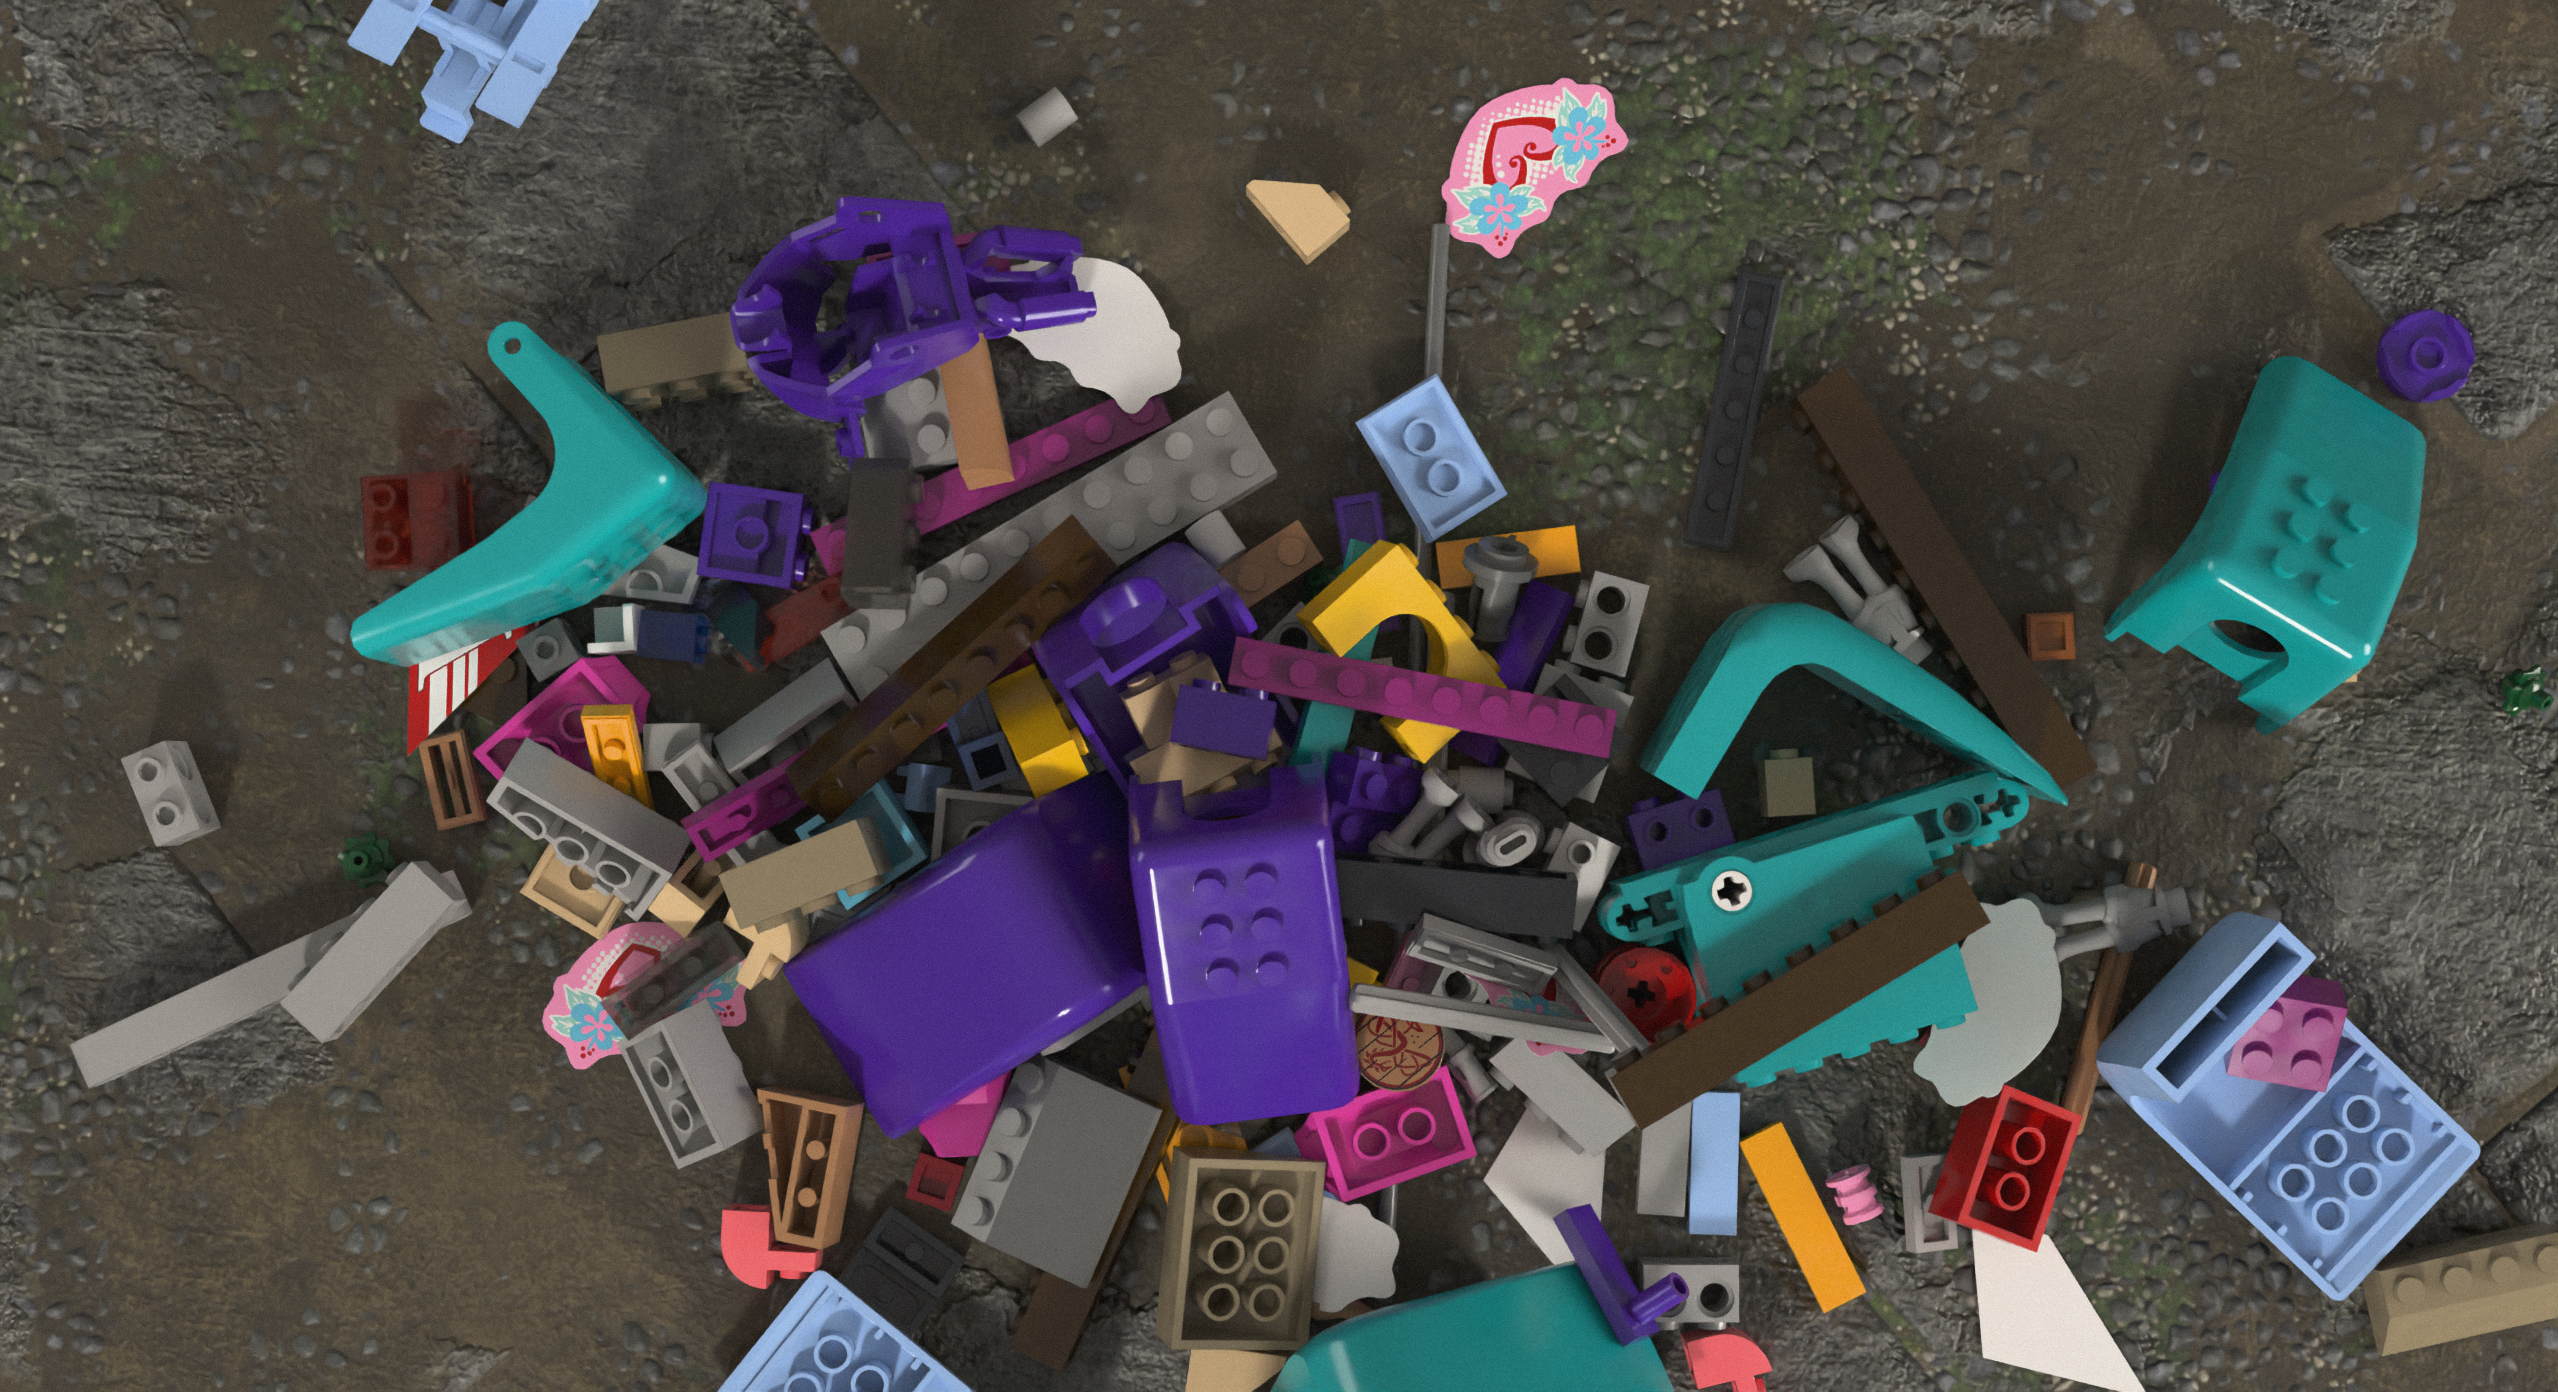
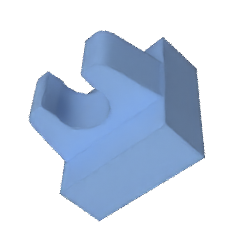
[895,762,952,813]

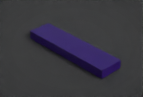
[1449,579,1575,767]

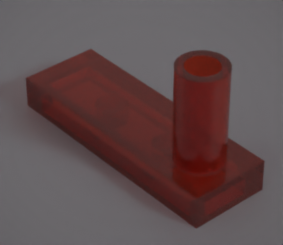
[735,568,871,674]

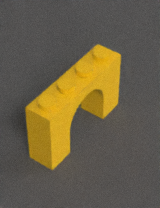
[1295,539,1507,764]

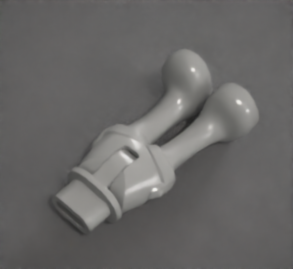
[1783,514,1933,665]
[1367,766,1496,859]
[1462,809,1545,868]
[2016,884,2191,963]

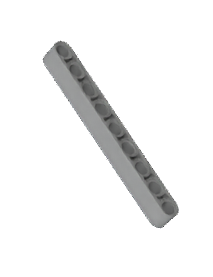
[69,870,473,1089]

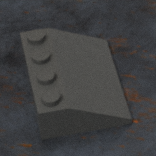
[951,1053,1163,1288]

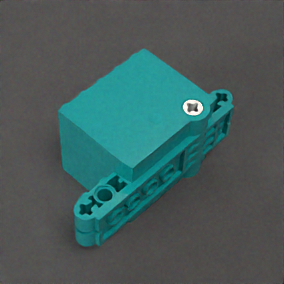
[1596,770,2029,1088]

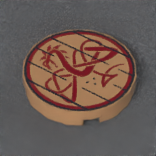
[1355,1013,1445,1092]

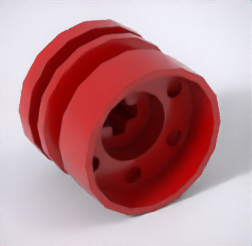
[1590,943,1696,1044]

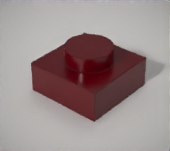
[905,1150,967,1212]

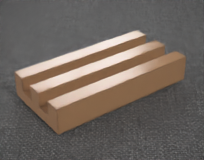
[419,729,488,831]

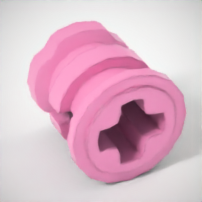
[1825,1164,1885,1225]

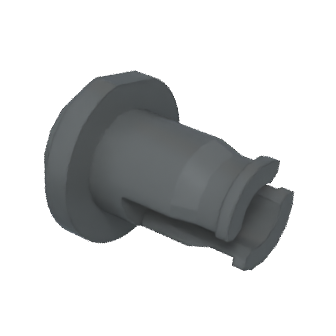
[1462,534,1539,642]

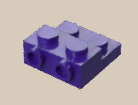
[696,481,816,590]
[1325,746,1424,853]

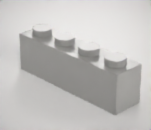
[280,860,467,1043]

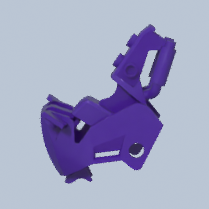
[730,196,1097,471]

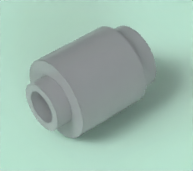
[1445,765,1513,815]

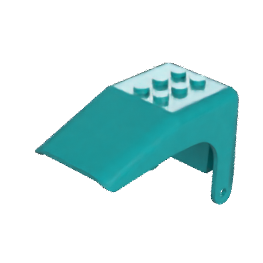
[350,321,707,667]
[2103,356,2426,736]

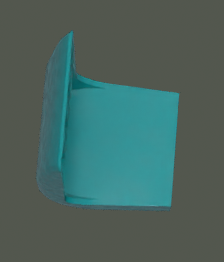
[1636,602,2068,806]
[1270,1260,1675,1392]

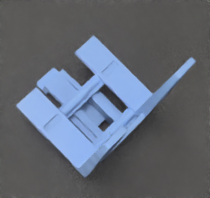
[347,0,599,144]

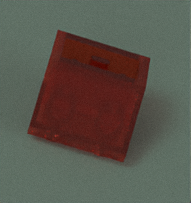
[360,470,475,572]

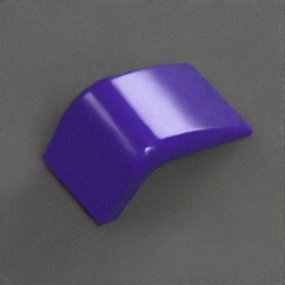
[783,769,1147,1139]

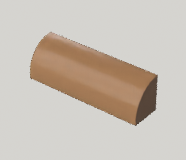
[939,333,1015,491]

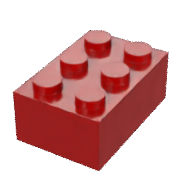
[1928,1084,2083,1253]

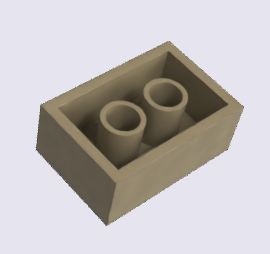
[596,312,761,411]
[718,816,894,934]

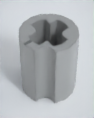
[1015,86,1078,148]

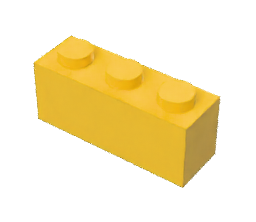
[985,663,1089,799]

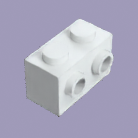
[1534,821,1621,932]

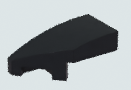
[704,581,776,671]

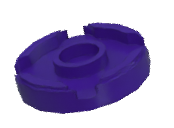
[2376,309,2475,404]

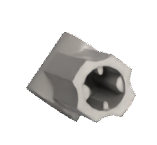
[1185,510,1246,571]

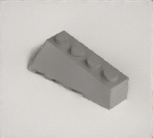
[486,737,691,922]

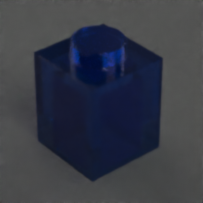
[636,609,713,664]

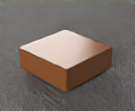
[2022,612,2076,661]

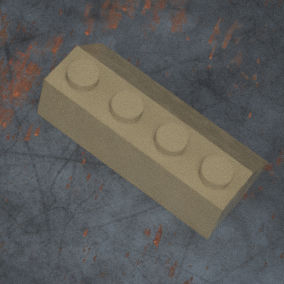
[2362,1222,2558,1356]

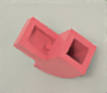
[721,1203,823,1289]
[1680,1326,1772,1392]

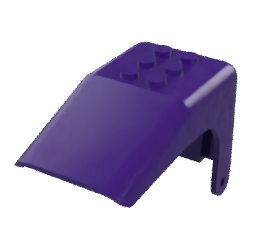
[1031,543,1301,802]
[1129,752,1360,1125]

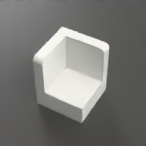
[587,603,647,656]

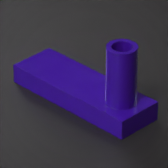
[1552,1204,1689,1347]

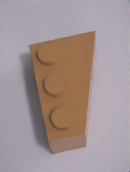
[757,1084,865,1250]

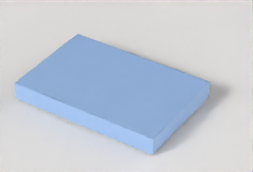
[1355,373,1507,543]

